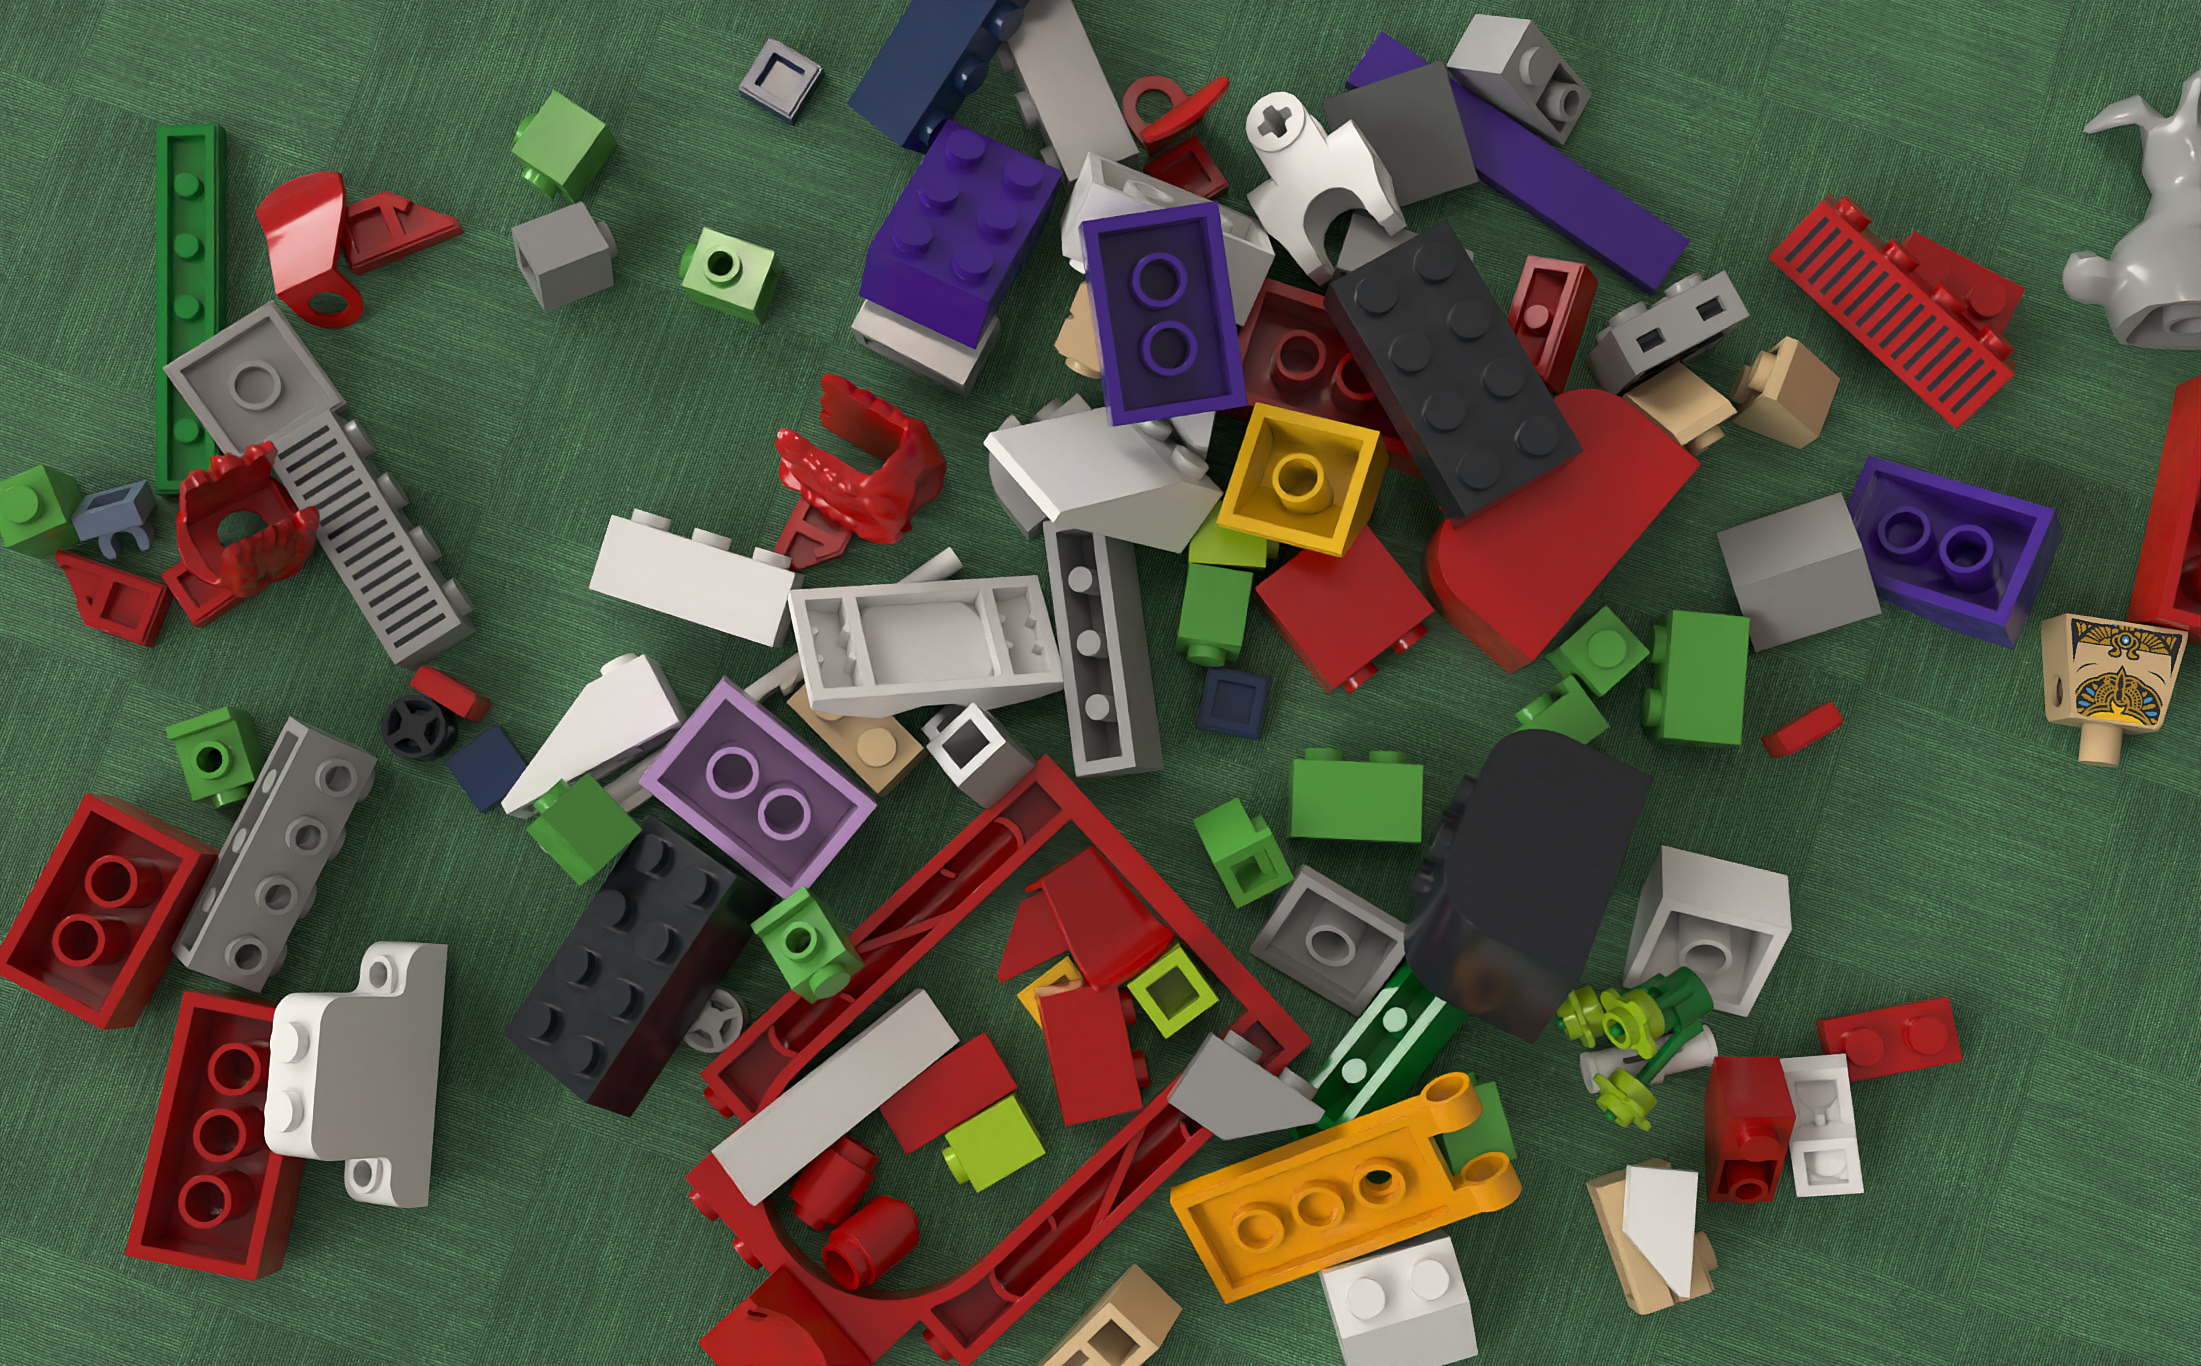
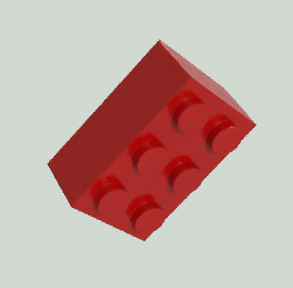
[0,793,220,1030]

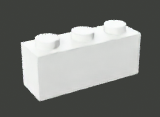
[589,508,805,647]

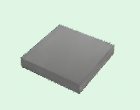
[162,300,349,457]

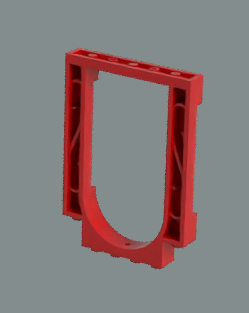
[684,754,1312,1366]

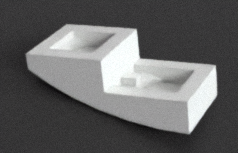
[1780,1054,1864,1197]

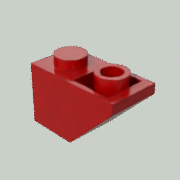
[1704,1057,1796,1204]

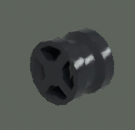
[381,695,458,761]

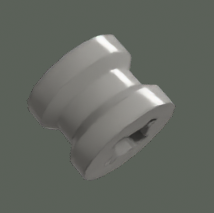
[684,986,750,1053]

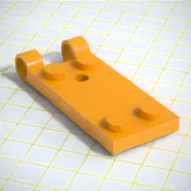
[1170,1072,1522,1304]

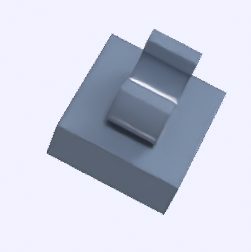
[70,480,156,560]

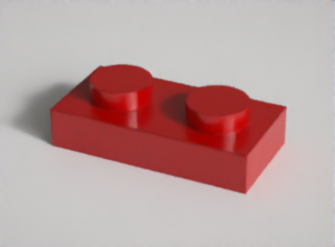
[1902,231,2026,335]
[1816,996,1963,1082]

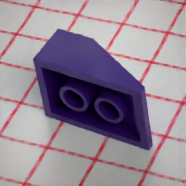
[1846,456,2063,650]

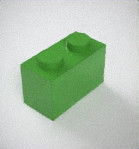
[1641,610,1750,749]
[1286,748,1424,844]

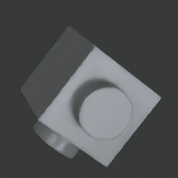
[511,201,618,312]

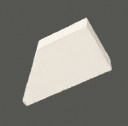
[1622,1164,1698,1298]

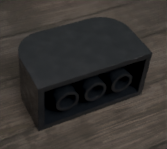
[1403,729,1653,1044]

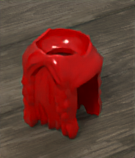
[774,373,947,546]
[175,441,320,598]

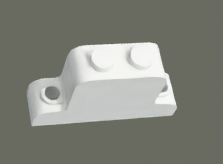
[264,941,448,1208]

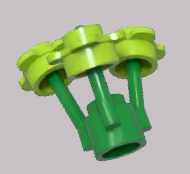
[1556,966,1714,1132]

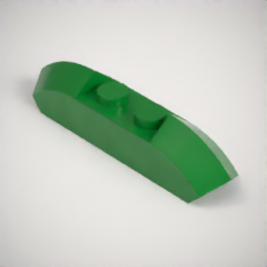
[1289,960,1469,1141]

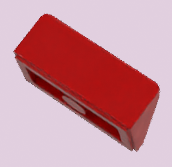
[1507,255,1598,395]

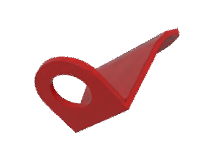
[1122,75,1230,157]
[255,171,363,329]
[1024,845,1175,992]

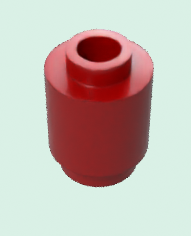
[788,1133,880,1232]
[821,1195,919,1290]

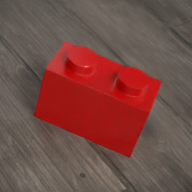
[1034,978,1150,1126]

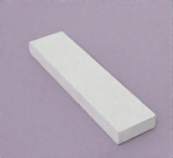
[711,988,960,1206]

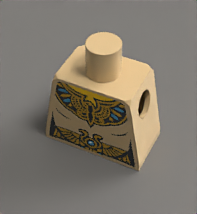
[2041,613,2188,767]

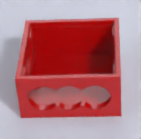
[1250,524,1435,695]

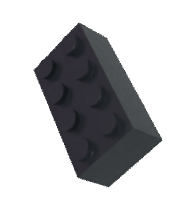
[1323,219,1584,529]
[503,814,777,1118]

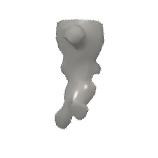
[2062,67,2201,350]

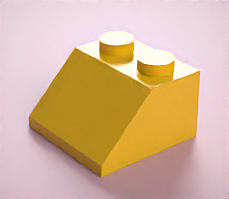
[1216,402,1389,558]

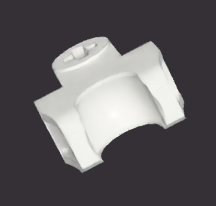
[1246,92,1406,287]

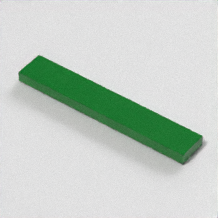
[156,123,226,498]

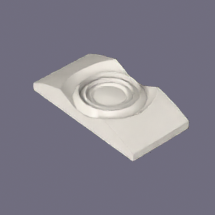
[787,575,1064,719]

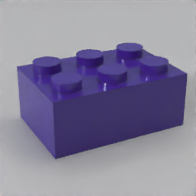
[859,119,1063,350]
[1078,201,1248,427]

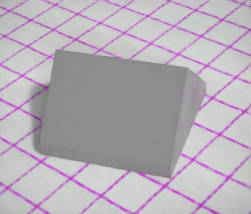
[1716,492,1882,653]
[1248,865,1406,1018]

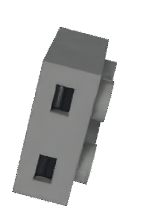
[1584,270,1750,397]

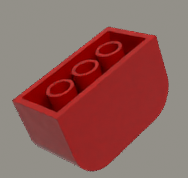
[1421,389,1701,675]

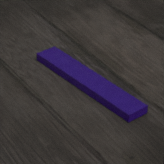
[1344,31,1690,296]

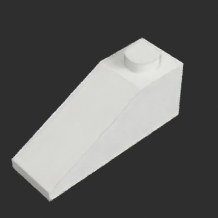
[501,653,688,820]

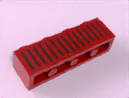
[1768,193,2016,430]

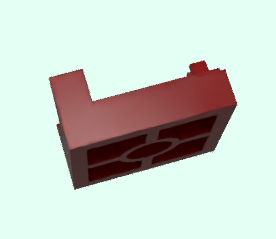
[698,1265,871,1366]

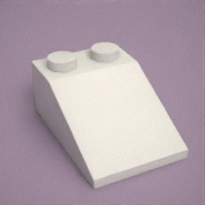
[984,407,1223,554]

